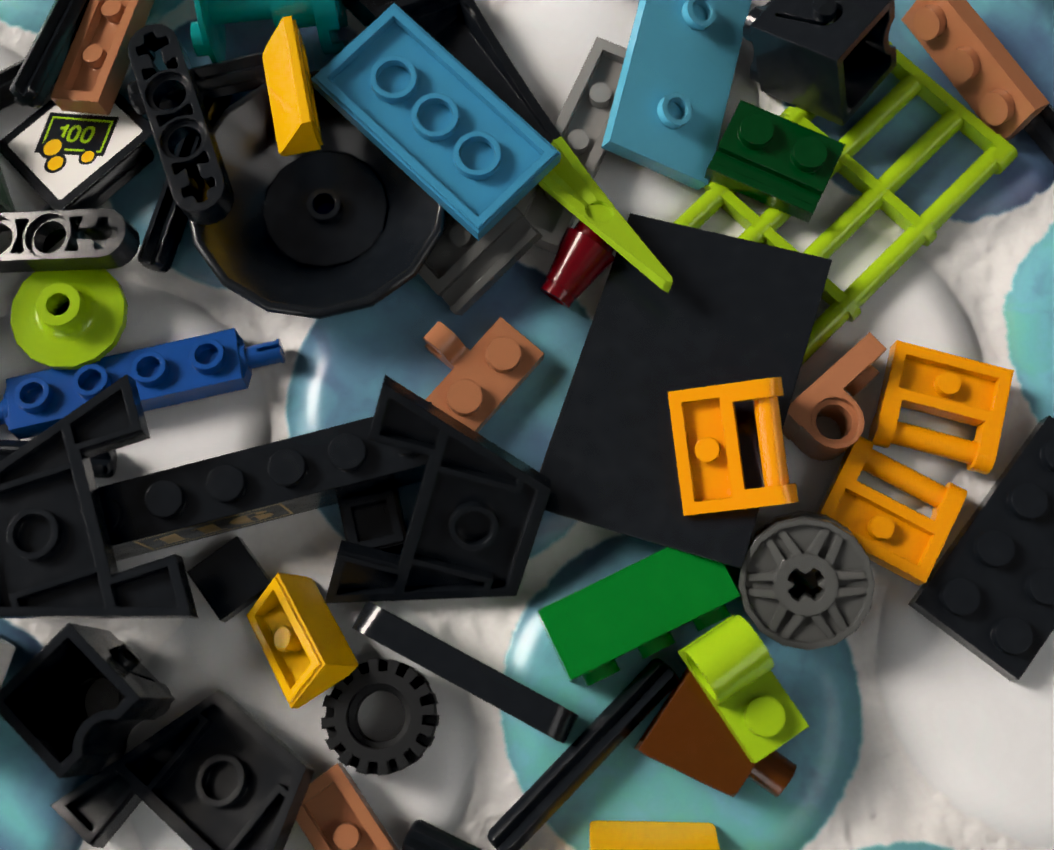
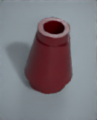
[540,220,615,308]

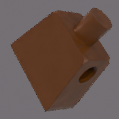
[634,667,797,798]

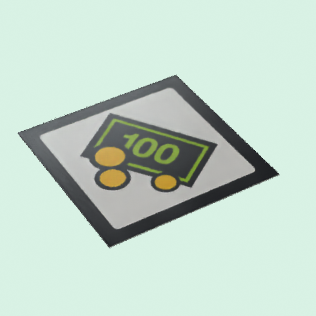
[0,93,153,210]

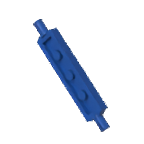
[0,328,285,440]

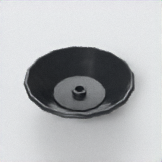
[189,70,447,319]

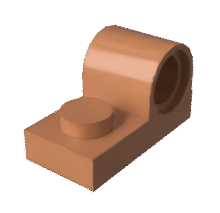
[782,332,887,461]

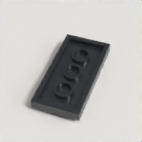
[908,416,1054,681]

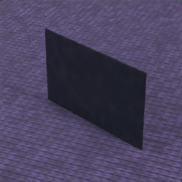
[540,213,832,569]

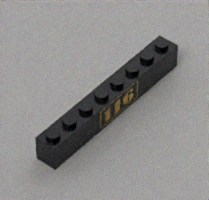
[97,402,432,561]

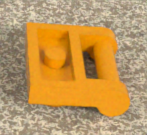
[868,340,1014,475]
[668,377,799,516]
[817,436,967,586]

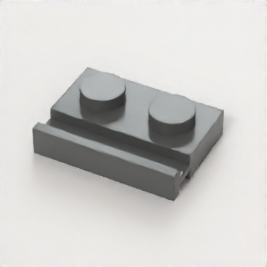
[418,206,543,316]

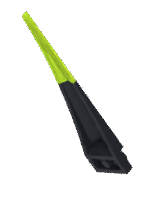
[341,0,673,293]

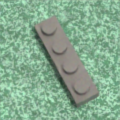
[515,37,627,254]

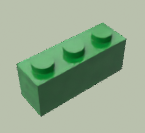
[538,547,741,687]

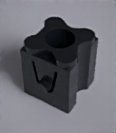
[743,0,897,126]
[0,623,175,779]

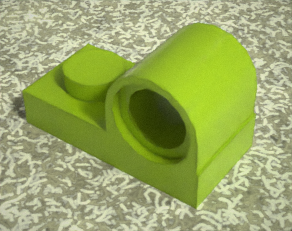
[677,615,809,764]

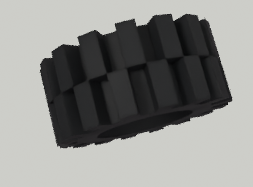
[321,658,439,776]

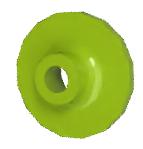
[10,269,128,370]

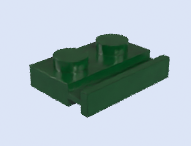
[704,100,846,223]

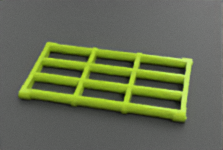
[673,41,1018,366]

